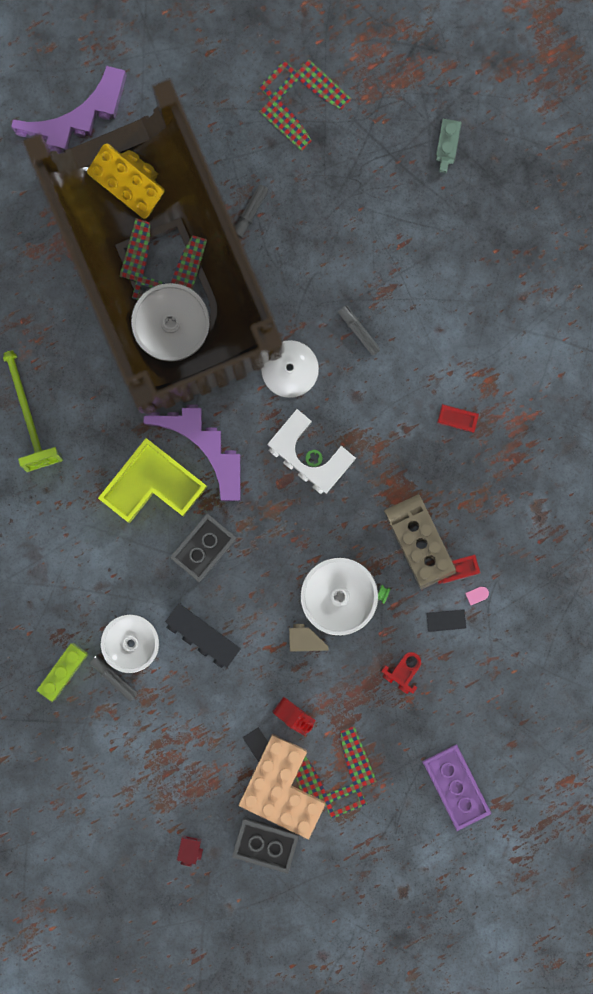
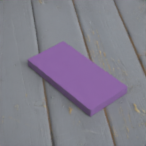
[422,744,491,831]

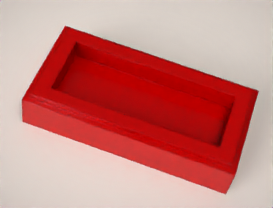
[437,404,479,433]

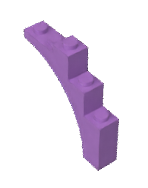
[11,66,127,154]
[144,405,241,501]

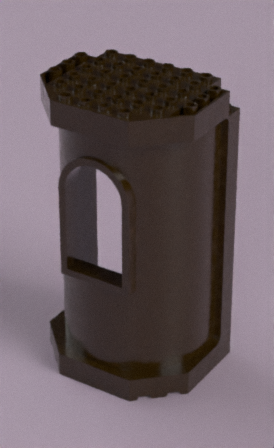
[22,79,284,415]

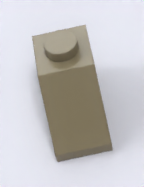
[289,624,329,651]

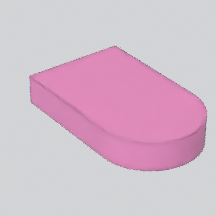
[465,587,489,606]

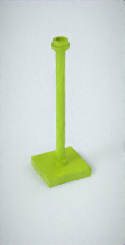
[3,351,63,472]

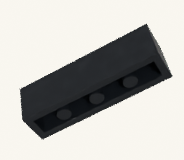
[165,603,241,668]

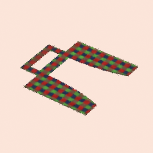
[259,59,351,151]
[120,219,207,300]
[295,726,377,819]

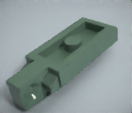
[436,119,461,173]

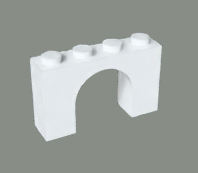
[267,409,356,494]

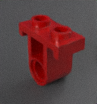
[381,652,421,694]
[272,697,316,736]

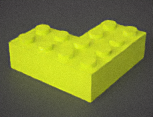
[98,438,207,523]

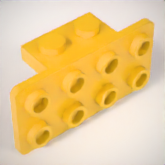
[87,143,164,219]

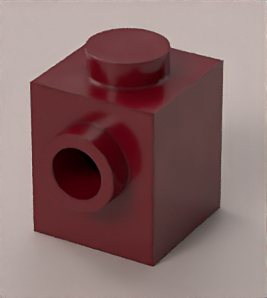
[177,835,203,867]

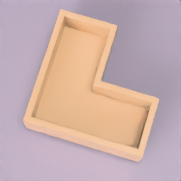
[239,734,325,840]

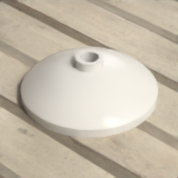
[261,341,318,398]
[101,615,159,673]

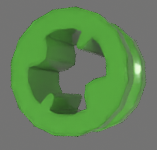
[305,450,323,467]
[378,585,391,604]

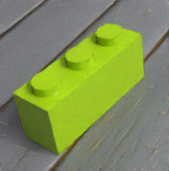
[37,643,88,702]

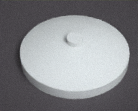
[132,283,209,361]
[301,558,378,635]

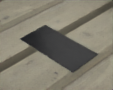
[426,609,466,632]
[242,727,268,762]

